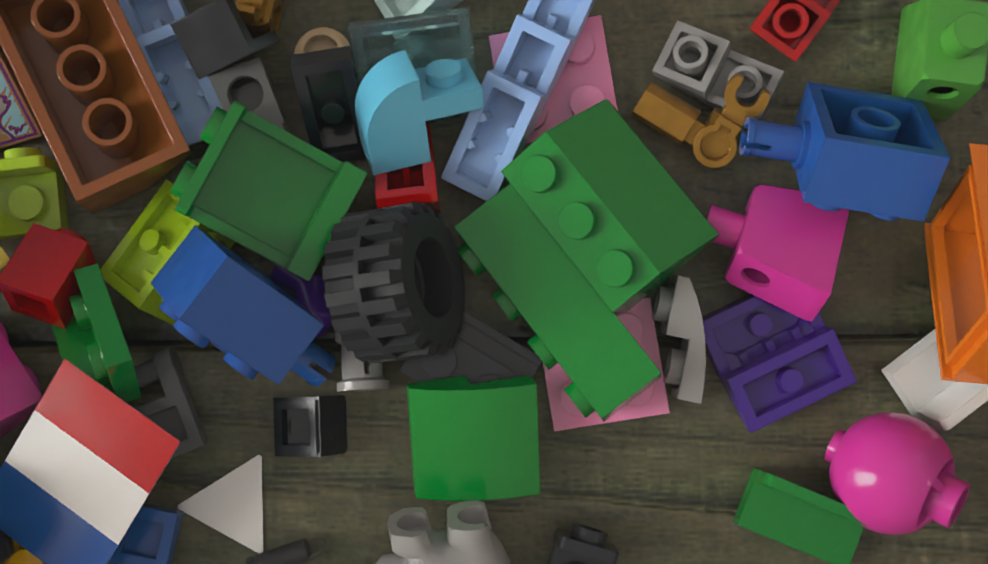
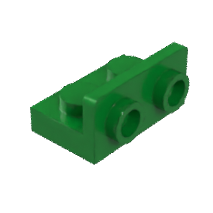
[51,263,142,402]

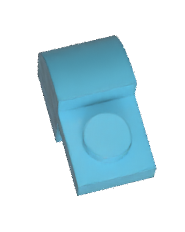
[355,50,484,175]

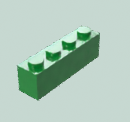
[454,184,661,422]

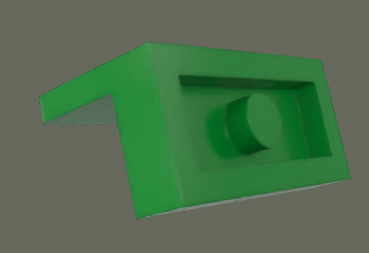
[733,468,867,564]

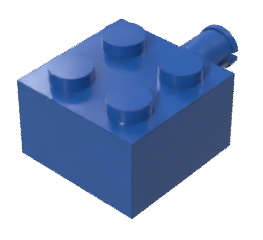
[739,82,950,222]
[151,225,336,387]

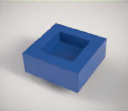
[109,503,184,564]

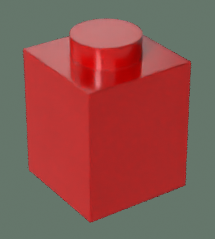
[0,223,96,329]

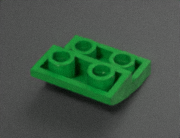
[406,375,540,501]

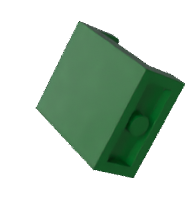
[170,100,368,281]

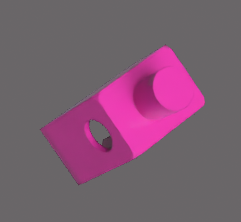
[706,184,849,322]

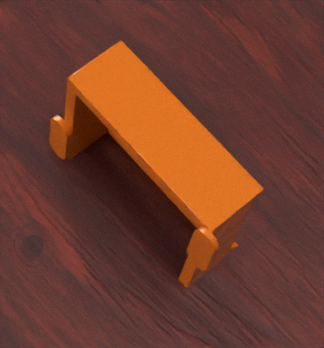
[923,143,988,385]

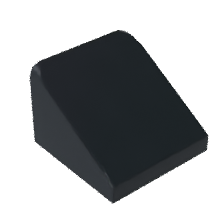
[273,395,347,457]

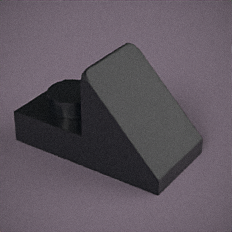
[291,46,366,162]

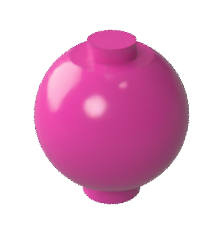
[825,412,971,535]

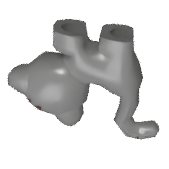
[375,500,511,564]

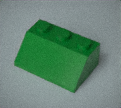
[501,99,720,312]

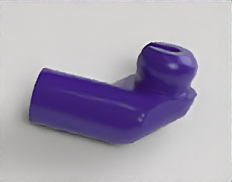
[270,263,332,338]

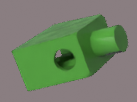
[891,0,988,121]

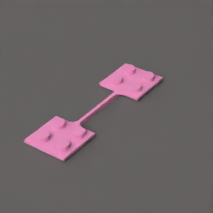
[489,15,670,431]

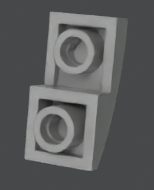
[652,20,784,120]
[652,276,706,404]

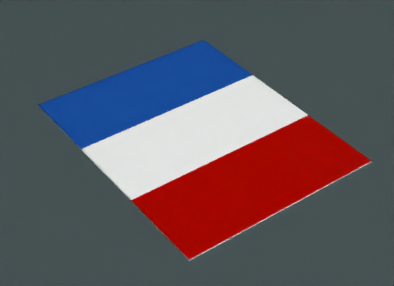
[0,359,181,564]

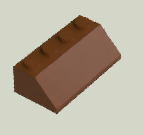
[0,0,192,214]

